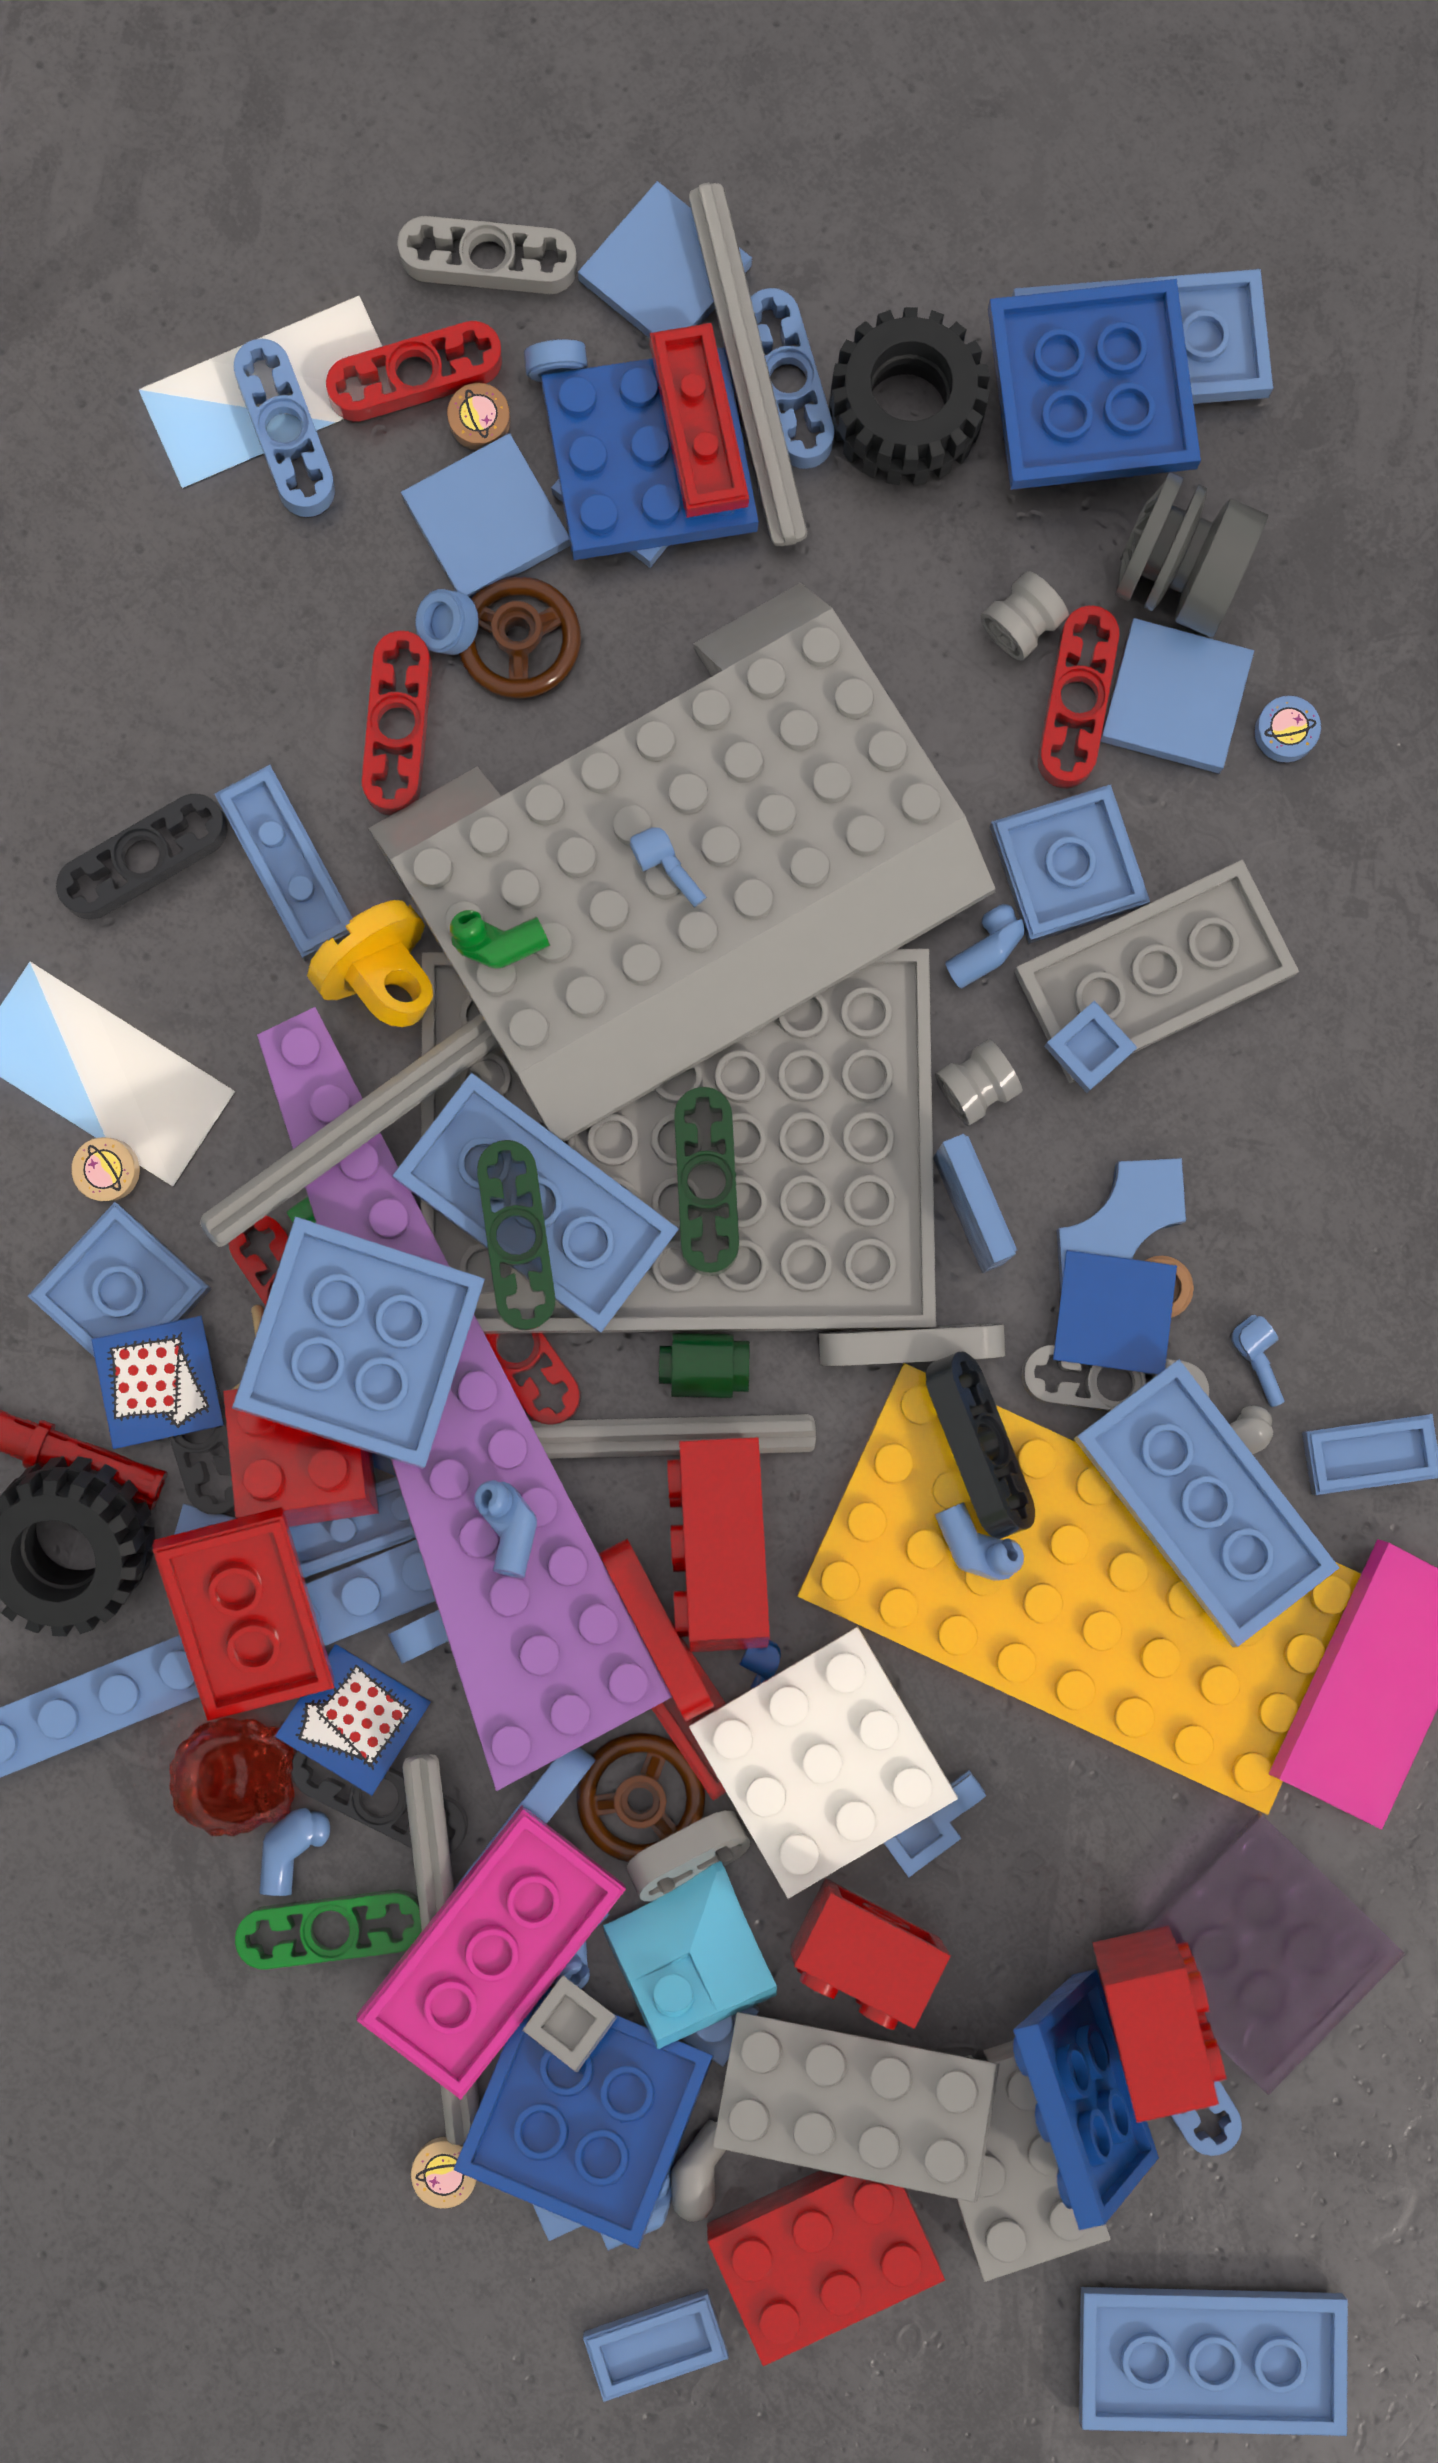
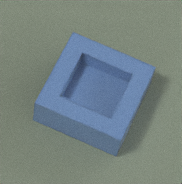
[1044,1000,1137,1093]

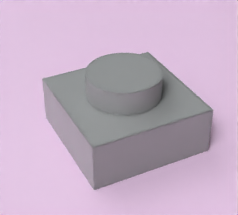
[523,1975,617,2072]

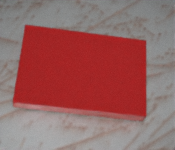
[152,1507,334,1721]

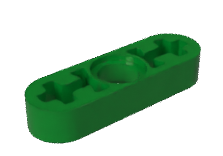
[235,1889,422,1970]

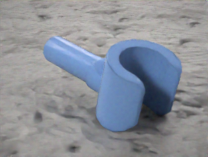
[630,827,707,908]
[1232,1315,1285,1407]

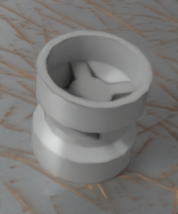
[980,571,1069,661]
[935,1039,1023,1127]

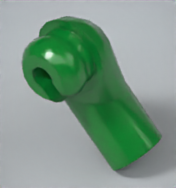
[449,910,550,969]

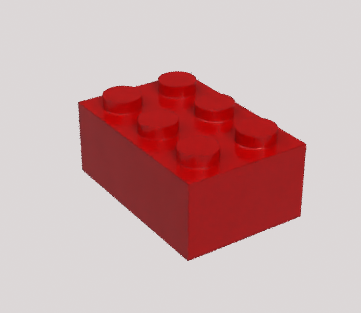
[667,1437,770,1652]
[1092,1925,1226,2123]
[707,2170,945,2367]

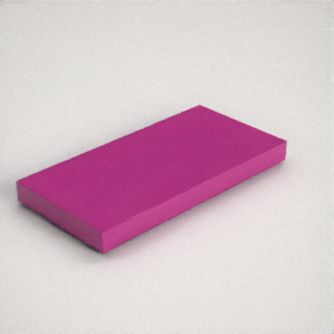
[1269,1539,1438,1830]
[356,1805,626,2100]

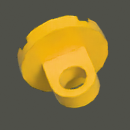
[307,900,433,1027]

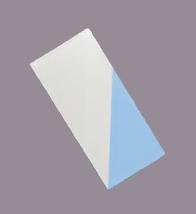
[138,296,392,488]
[0,962,235,1186]

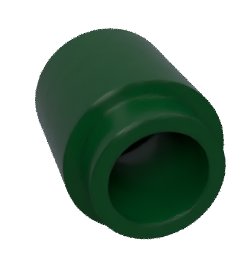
[659,1333,750,1398]

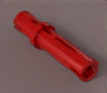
[0,1410,167,1510]

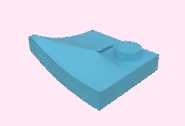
[603,1861,777,2050]

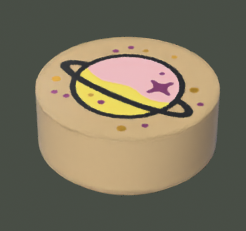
[71,1137,140,1201]
[411,2137,477,2208]

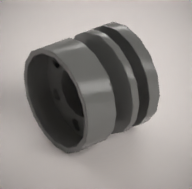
[1115,472,1269,638]

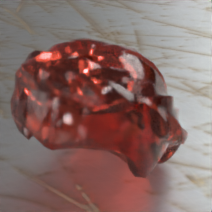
[169,1717,295,1837]

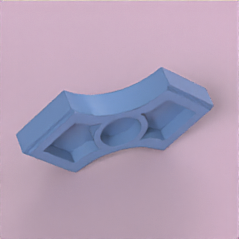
[1057,1158,1186,1292]

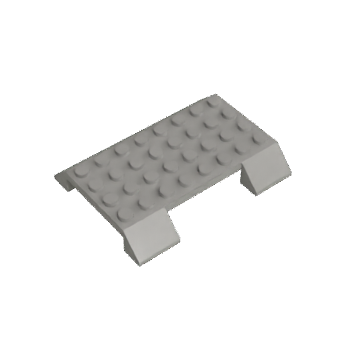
[368,583,996,1142]

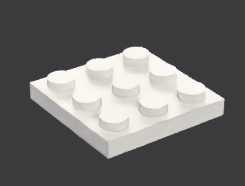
[689,1626,958,1899]

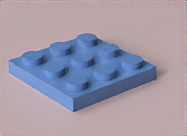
[232,1217,485,1469]

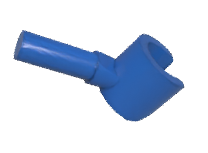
[739,1640,781,1689]

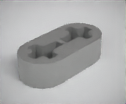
[627,1810,750,1901]

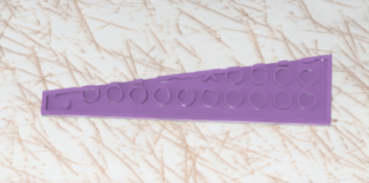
[257,1007,672,1791]

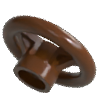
[459,576,581,698]
[576,1733,705,1862]

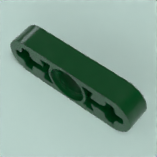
[674,1087,739,1276]
[477,1140,556,1330]

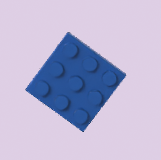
[988,279,1201,490]
[541,348,759,560]
[1013,1969,1159,2230]
[453,1987,714,2249]

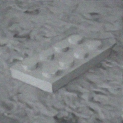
[1014,859,1299,1084]
[713,2012,1000,2202]

